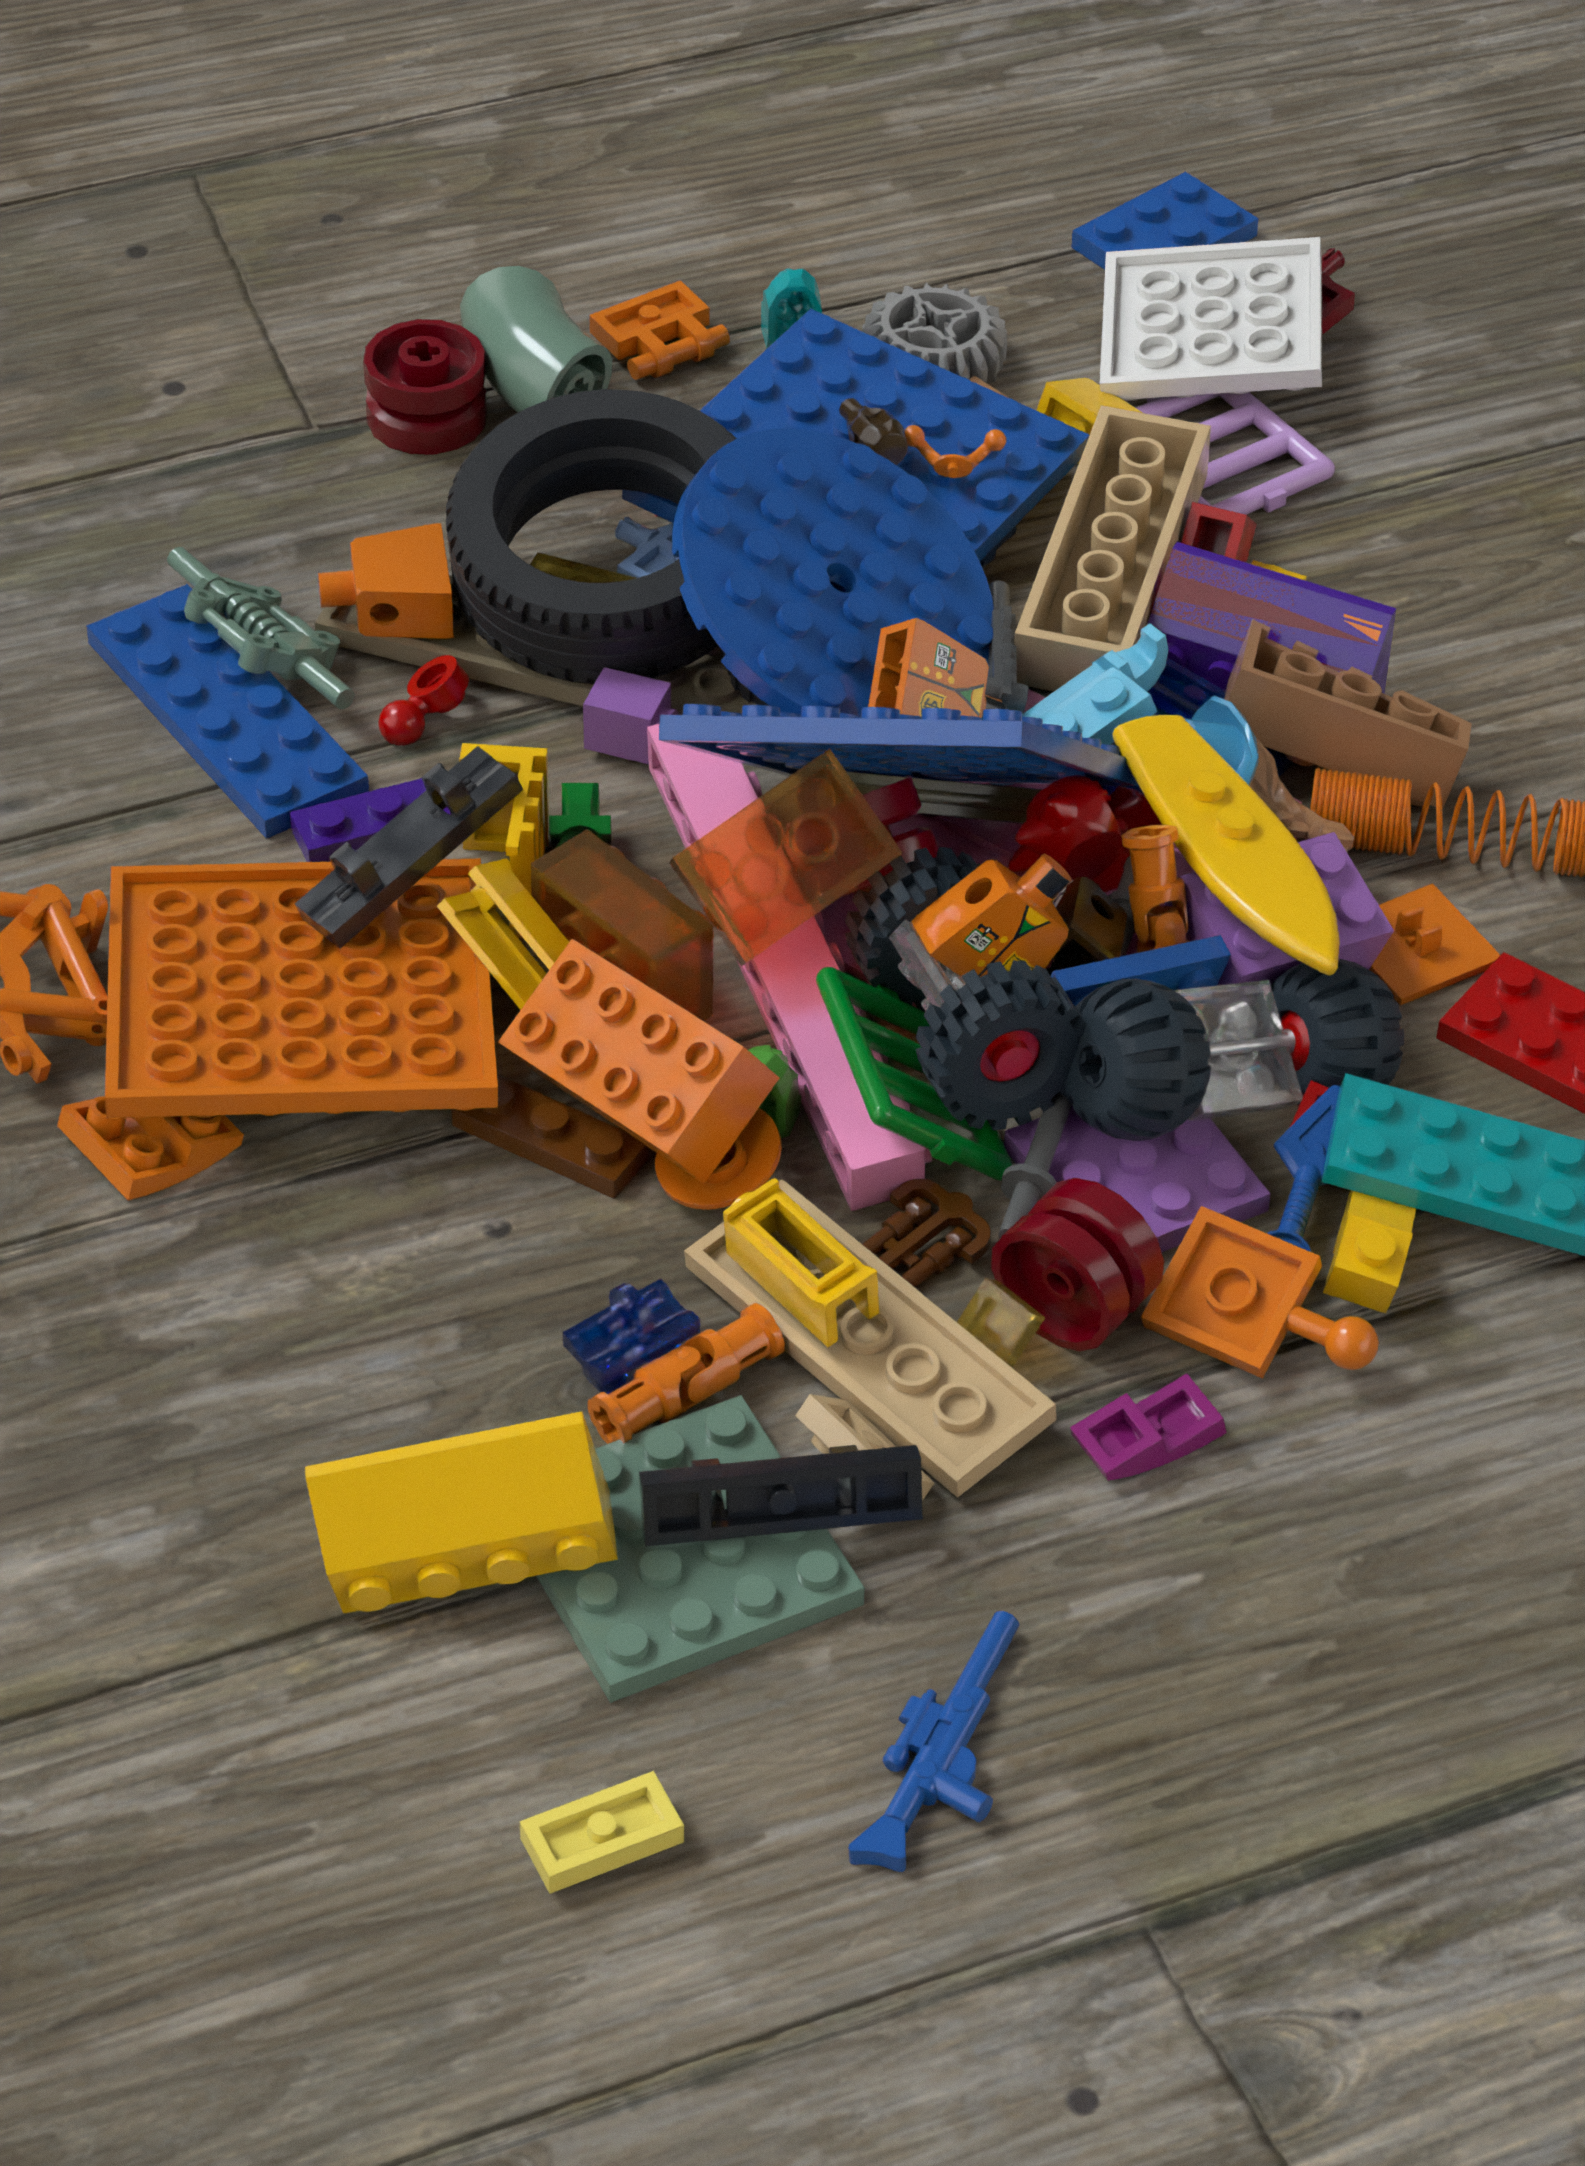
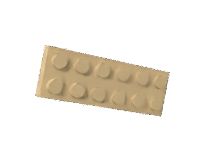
[684,1179,1056,1498]

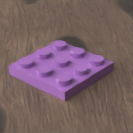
[1004,1106,1270,1252]

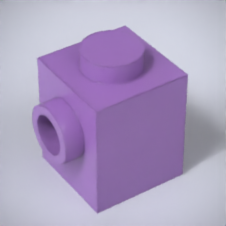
[583,667,678,764]

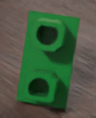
[549,783,612,884]

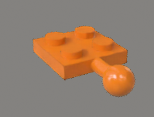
[1141,1206,1379,1379]

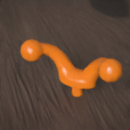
[905,425,1007,478]

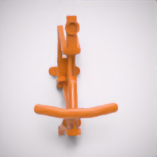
[0,884,108,1084]

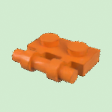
[589,280,730,380]

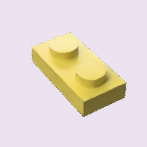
[520,1771,684,1894]

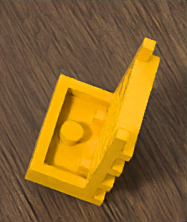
[459,743,550,938]

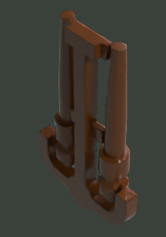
[862,1179,991,1288]

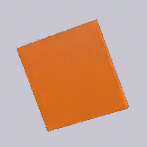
[1369,883,1500,1006]

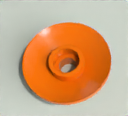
[655,1108,782,1210]

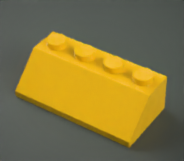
[305,1411,618,1614]

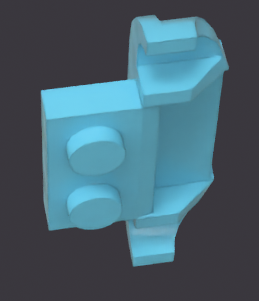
[990,623,1168,786]

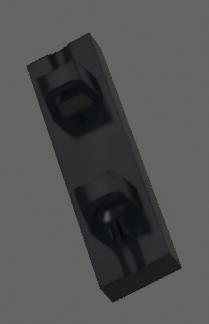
[295,746,523,949]
[639,1445,923,1547]

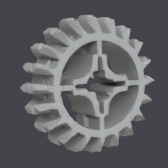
[862,283,1007,383]

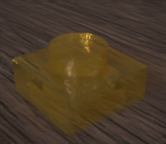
[957,1278,1045,1368]

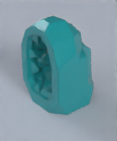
[761,268,822,349]

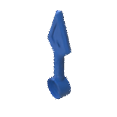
[1267,1085,1340,1252]

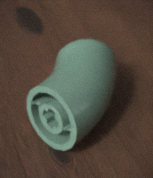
[460,266,612,413]

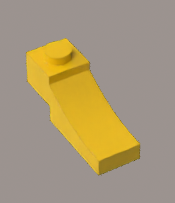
[1323,1190,1416,1314]

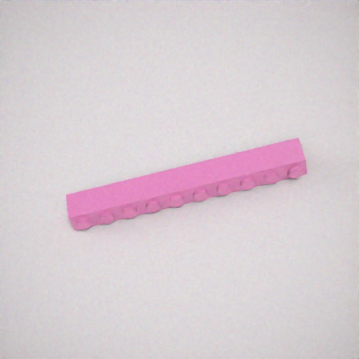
[647,724,932,1211]

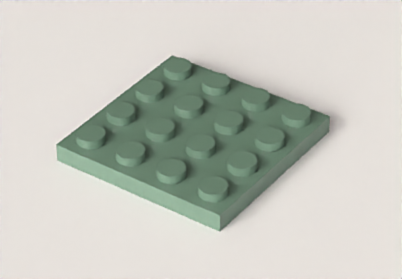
[536,1395,865,1703]

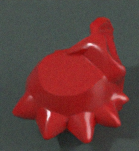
[1008,775,1162,892]

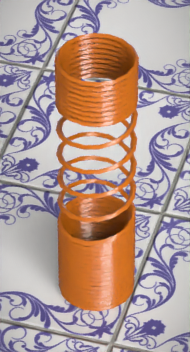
[1310,768,1585,878]

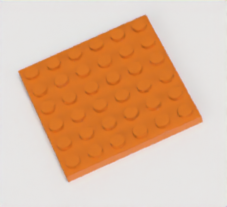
[105,858,498,1119]

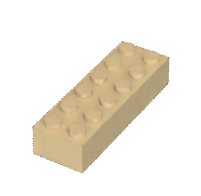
[1014,405,1211,691]

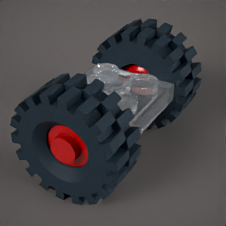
[845,847,1086,1130]

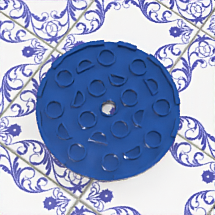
[672,428,994,715]

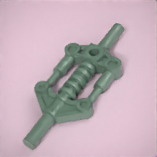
[167,547,355,709]

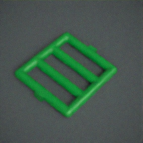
[816,967,1013,1181]

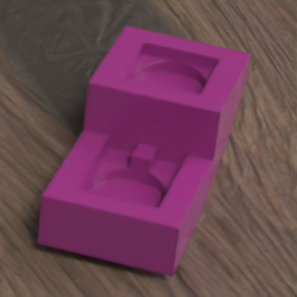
[1070,1373,1227,1481]

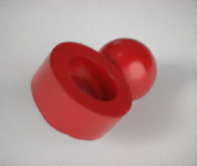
[378,655,469,746]

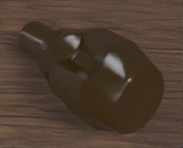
[839,398,908,465]

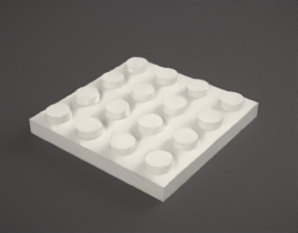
[1100,237,1322,401]

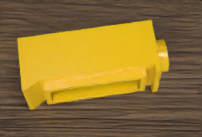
[437,858,569,1010]
[723,1177,879,1348]

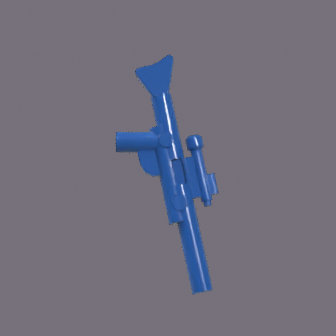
[848,1611,1019,1872]

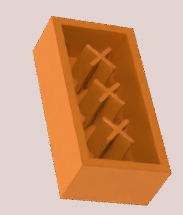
[498,939,780,1184]

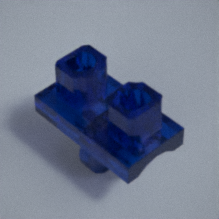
[562,1278,700,1394]

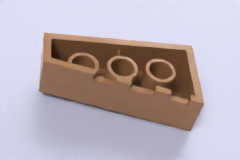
[1224,619,1472,810]

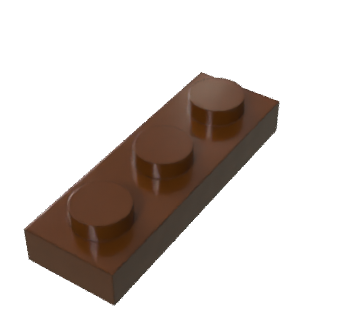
[451,1074,649,1199]

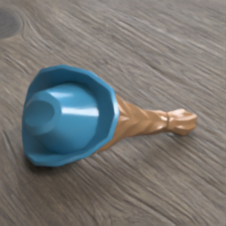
[1185,696,1354,852]

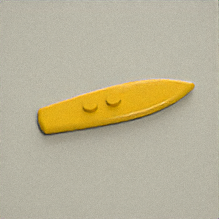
[1112,715,1340,976]

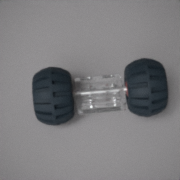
[1064,959,1404,1141]

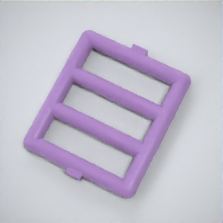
[1136,392,1335,515]

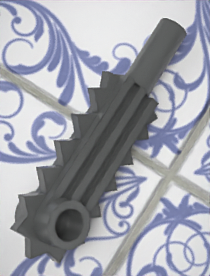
[985,581,1028,714]

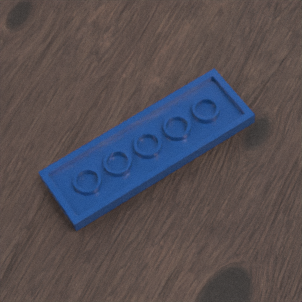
[86,584,369,839]

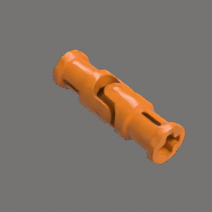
[1121,825,1201,1012]
[588,1303,785,1444]

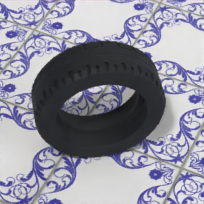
[446,389,737,684]

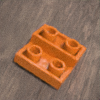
[57,1096,244,1201]

